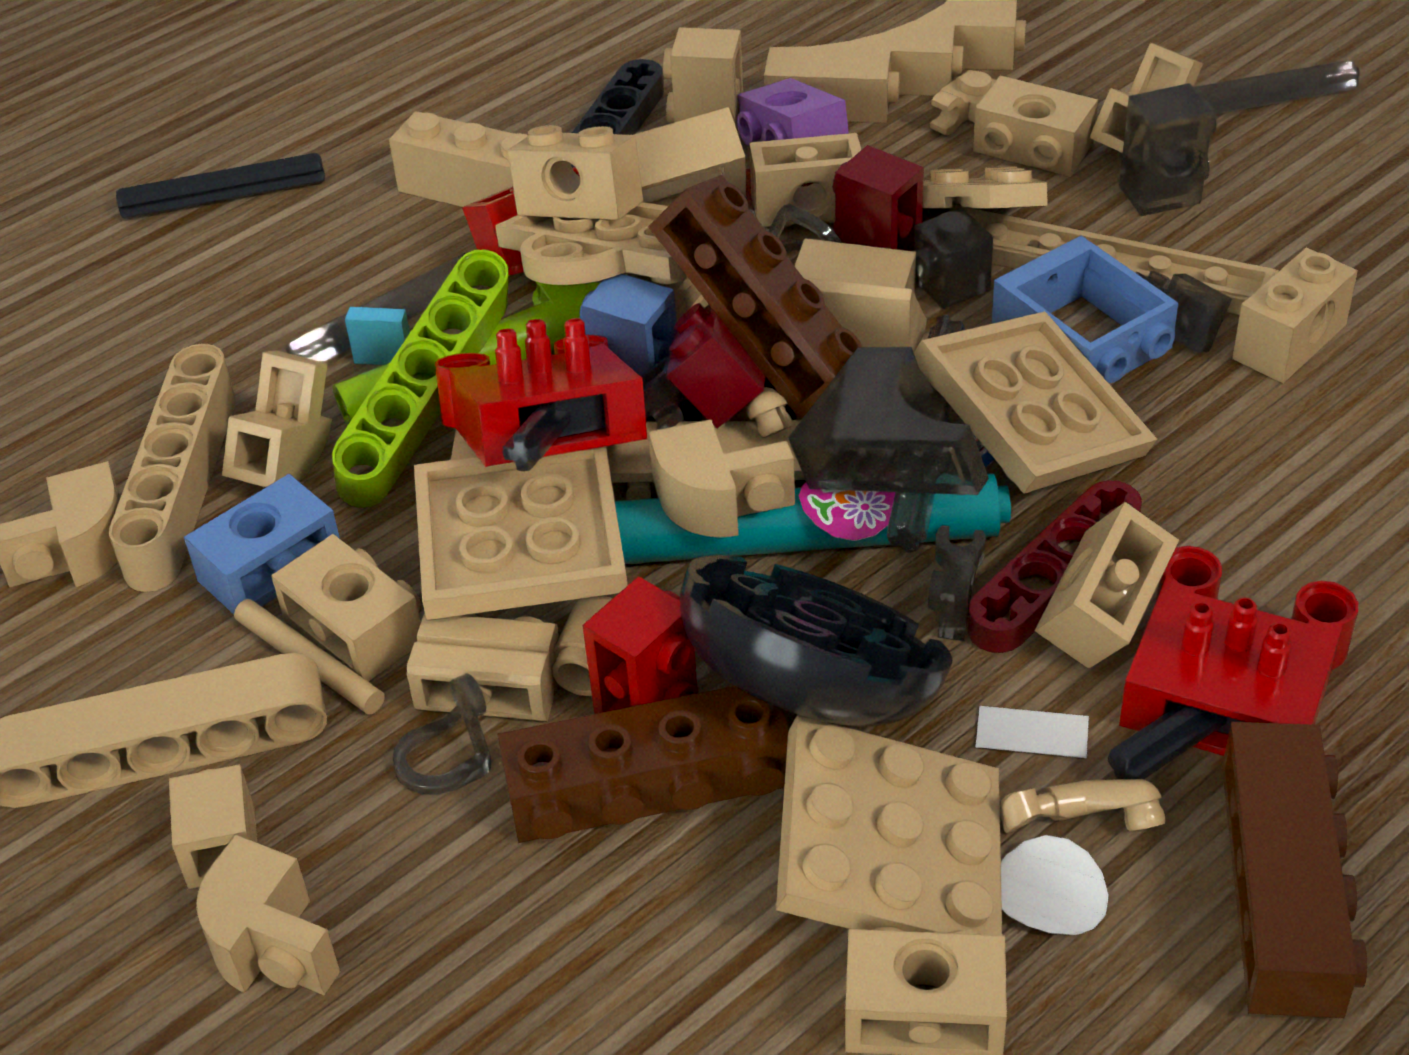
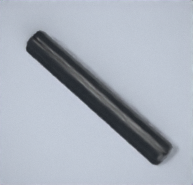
[116,153,325,219]

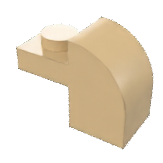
[1089,42,1203,160]
[222,350,332,487]
[648,420,795,537]
[0,461,120,588]
[197,834,340,995]

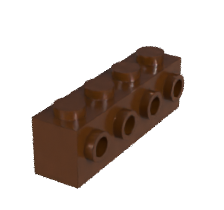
[648,175,873,420]
[497,686,789,843]
[1222,722,1367,1018]

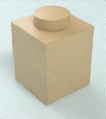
[169,764,258,889]

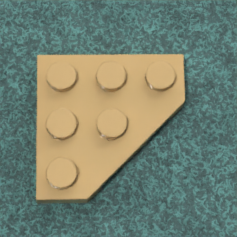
[923,166,1047,208]

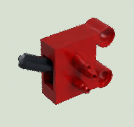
[435,318,647,472]
[1108,546,1358,780]

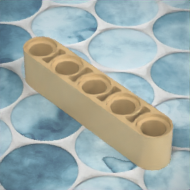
[109,344,236,592]
[0,653,327,808]

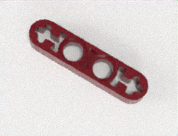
[968,480,1142,653]

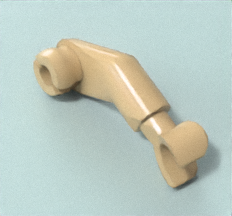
[703,387,792,438]
[1000,779,1165,834]

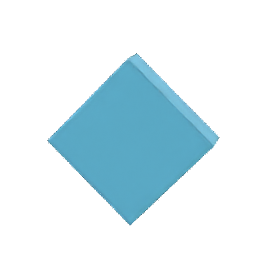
[345,307,410,365]

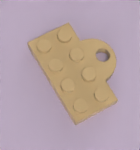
[495,202,686,285]

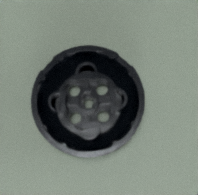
[680,555,952,727]

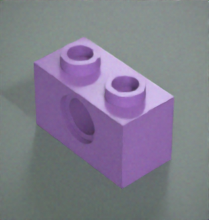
[737,78,849,146]

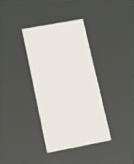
[976,706,1089,758]

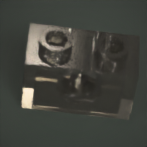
[1119,83,1216,217]

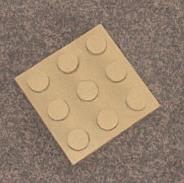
[911,311,1158,493]
[414,446,628,620]
[776,715,1002,935]

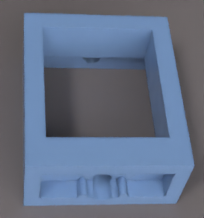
[992,235,1178,383]

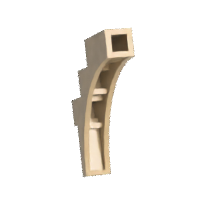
[764,0,1026,123]

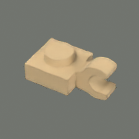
[930,69,996,135]

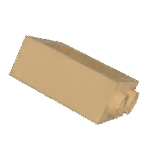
[634,107,746,206]

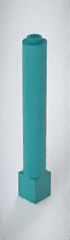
[615,473,1011,564]

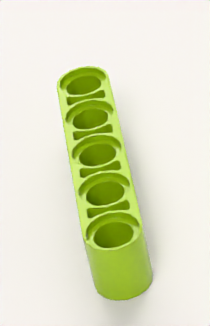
[332,249,509,508]

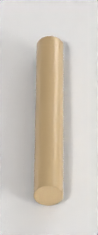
[234,599,385,715]

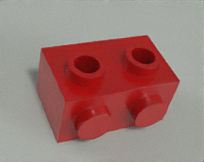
[582,576,698,714]

